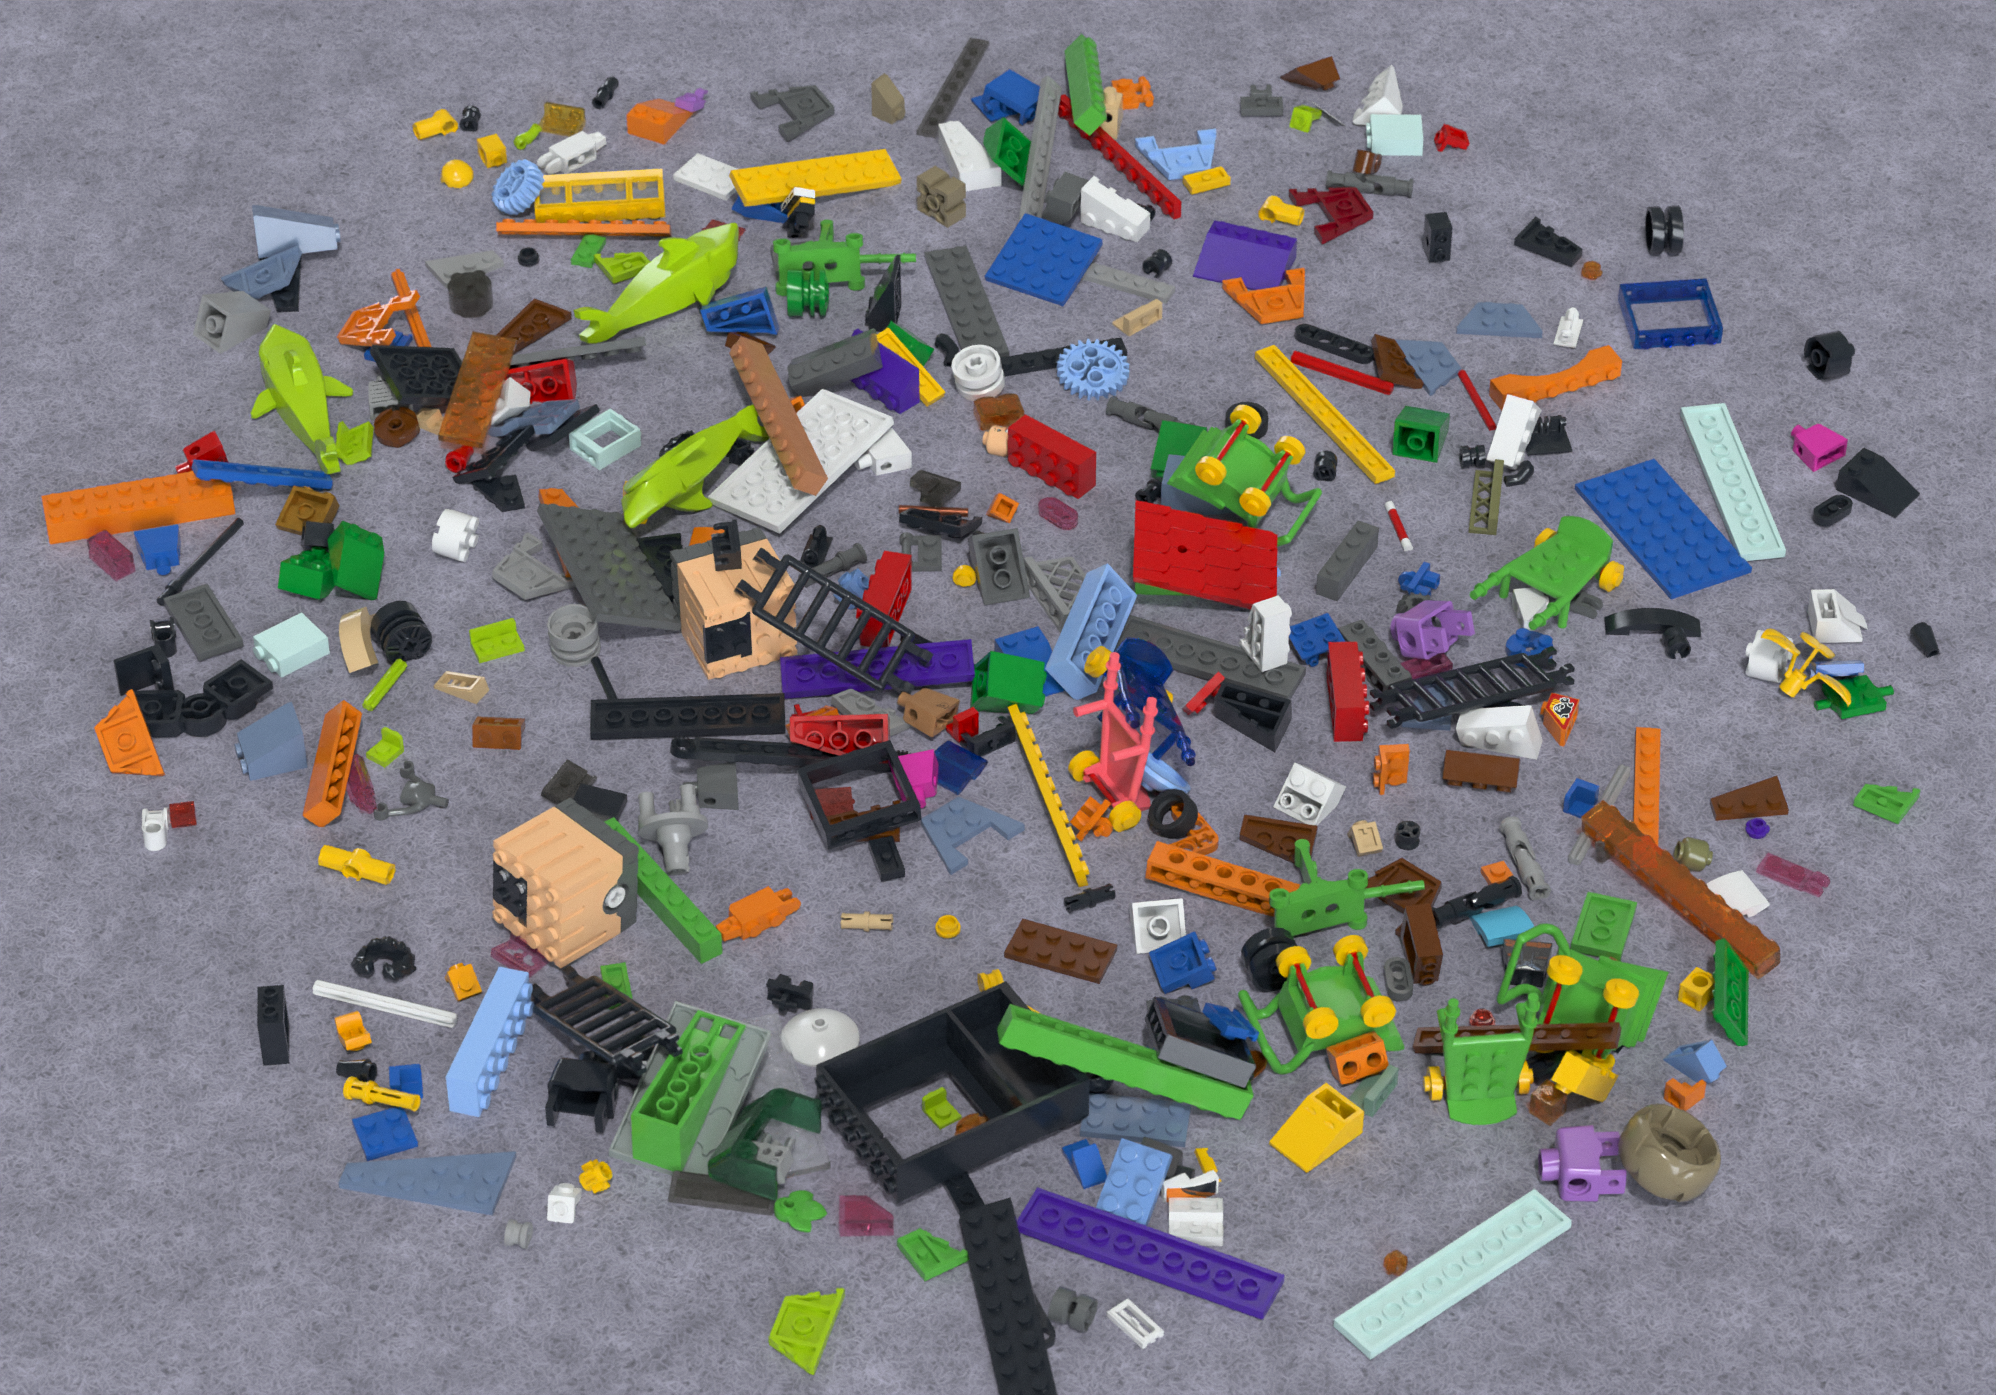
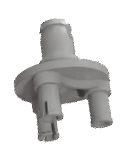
[638,784,708,875]

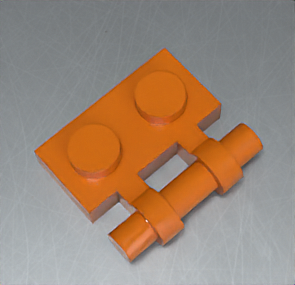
[1111,76,1154,110]

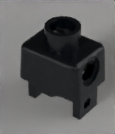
[545,1051,619,1133]

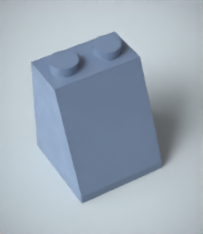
[234,702,308,781]

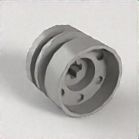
[547,604,601,667]

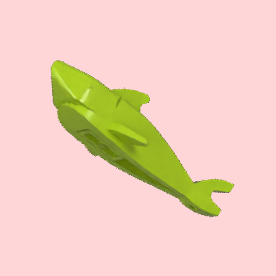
[573,223,739,344]
[251,324,354,475]
[621,405,769,528]

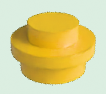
[953,565,976,587]
[935,915,961,938]

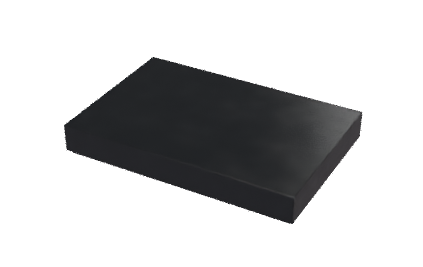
[526,404,600,452]

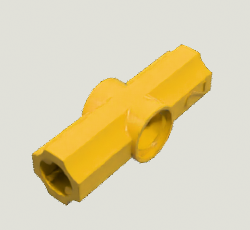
[318,845,396,885]

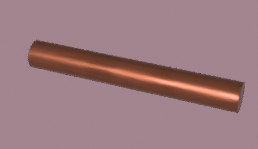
[899,505,969,517]

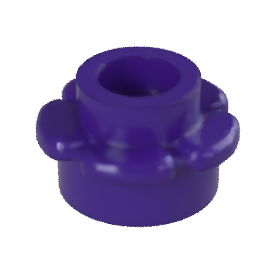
[1745,818,1770,839]

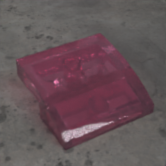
[490,932,550,978]

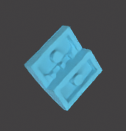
[1469,905,1535,947]

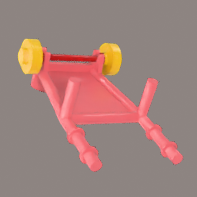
[1068,652,1158,832]

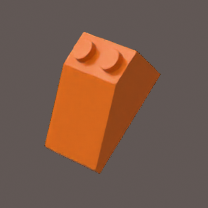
[626,98,695,145]

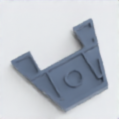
[486,399,580,437]
[921,797,1025,875]

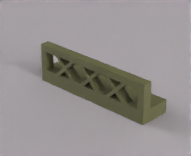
[1468,459,1504,535]

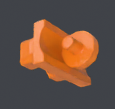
[1069,796,1113,841]

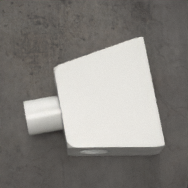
[854,427,912,476]

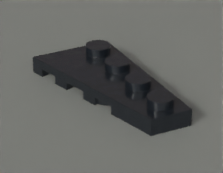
[257,254,302,312]
[452,424,535,484]
[636,533,683,602]

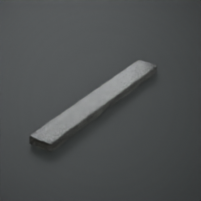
[916,37,990,139]

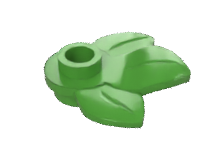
[774,1190,827,1232]

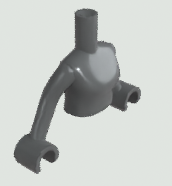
[373,760,449,821]

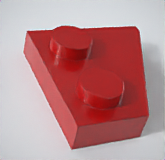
[1182,671,1225,715]

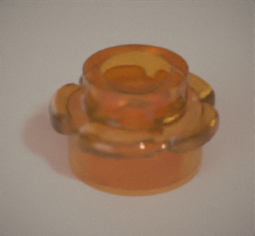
[1581,261,1603,280]
[1383,1250,1408,1276]

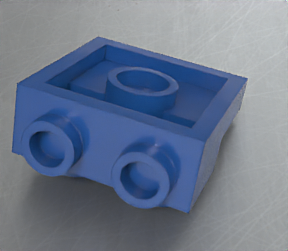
[1149,931,1217,994]

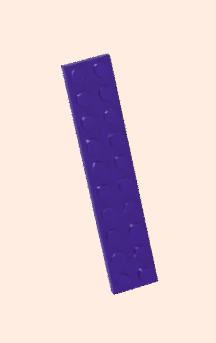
[1017,1187,1285,1320]

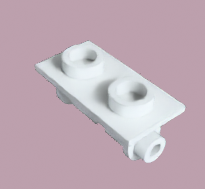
[1554,307,1583,348]

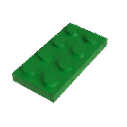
[1712,938,1749,1046]

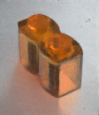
[973,393,1024,431]

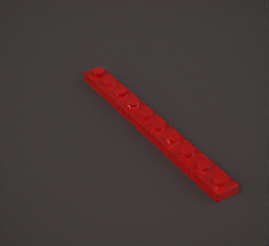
[1058,94,1182,220]

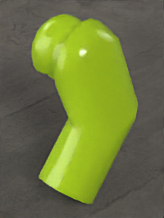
[514,123,542,150]

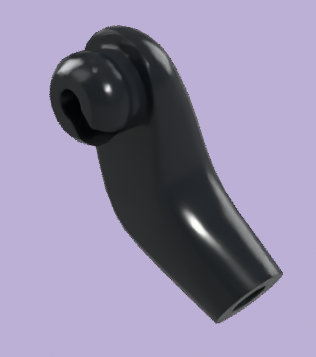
[934,333,959,367]

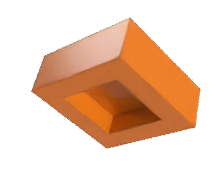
[1481,861,1514,885]

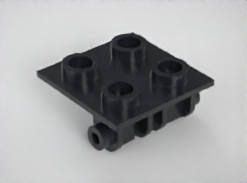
[1526,415,1573,456]

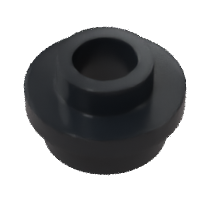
[518,247,540,266]

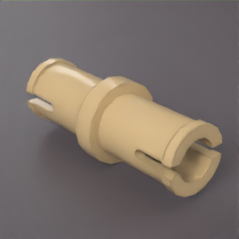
[841,911,893,932]

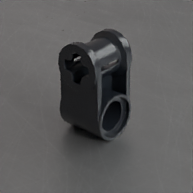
[150,617,177,658]

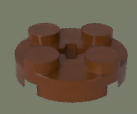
[374,407,420,448]

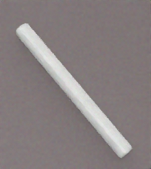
[313,980,458,1028]

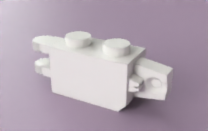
[537,131,606,175]

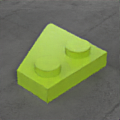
[594,252,650,284]

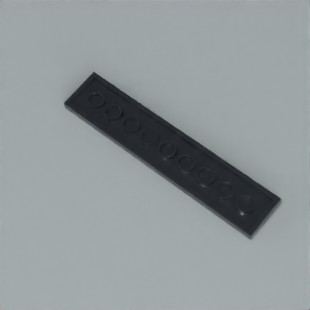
[959,1197,1058,1395]

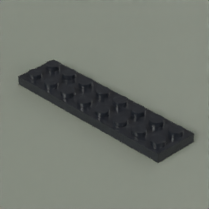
[590,693,786,740]

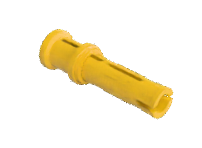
[343,1076,421,1111]

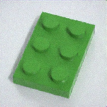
[1571,892,1637,961]

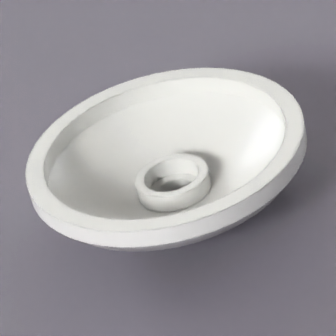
[782,1008,859,1067]

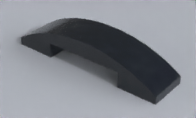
[1604,608,1701,637]

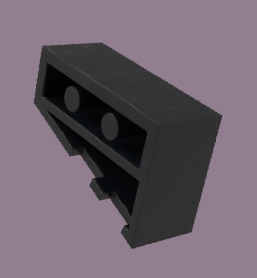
[1214,681,1292,753]

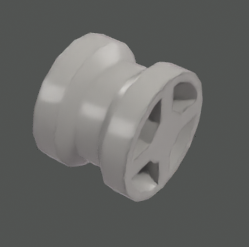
[504,1219,533,1249]

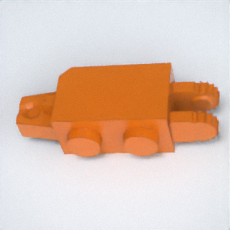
[716,886,801,941]

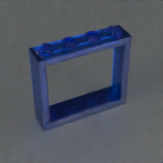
[1618,278,1723,349]

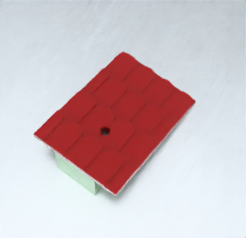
[1133,500,1278,609]

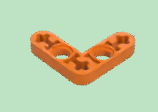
[1170,803,1219,855]

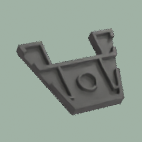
[750,85,835,142]

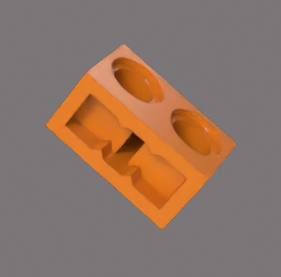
[1326,1031,1389,1085]

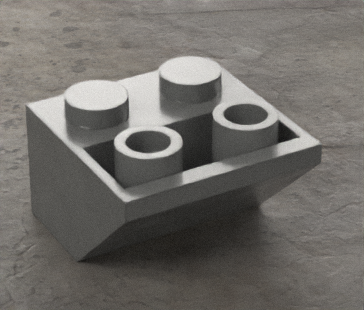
[1042,172,1089,225]

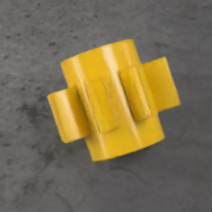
[579,1159,612,1194]

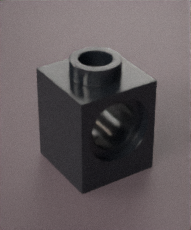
[301,521,335,548]

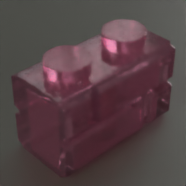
[87,530,136,582]

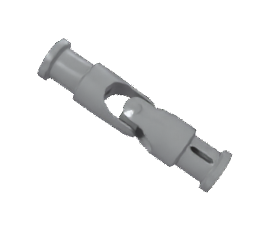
[1499,817,1551,900]

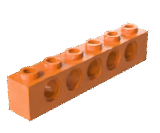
[1145,841,1300,917]

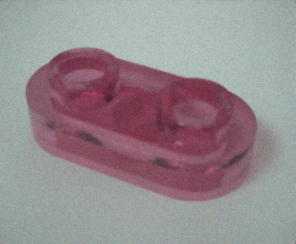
[1038,497,1078,530]

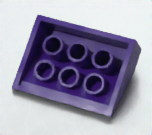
[1193,220,1297,290]

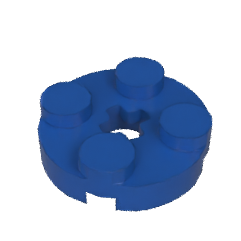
[1505,628,1553,668]

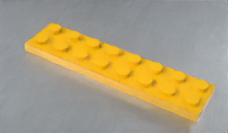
[729,149,902,207]

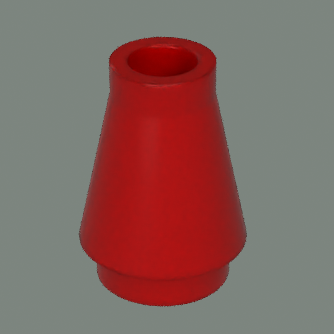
[445,444,474,473]

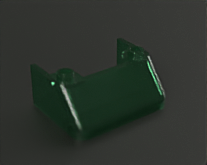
[707,1088,821,1200]

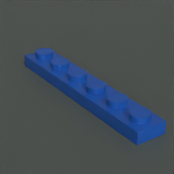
[192,459,333,491]

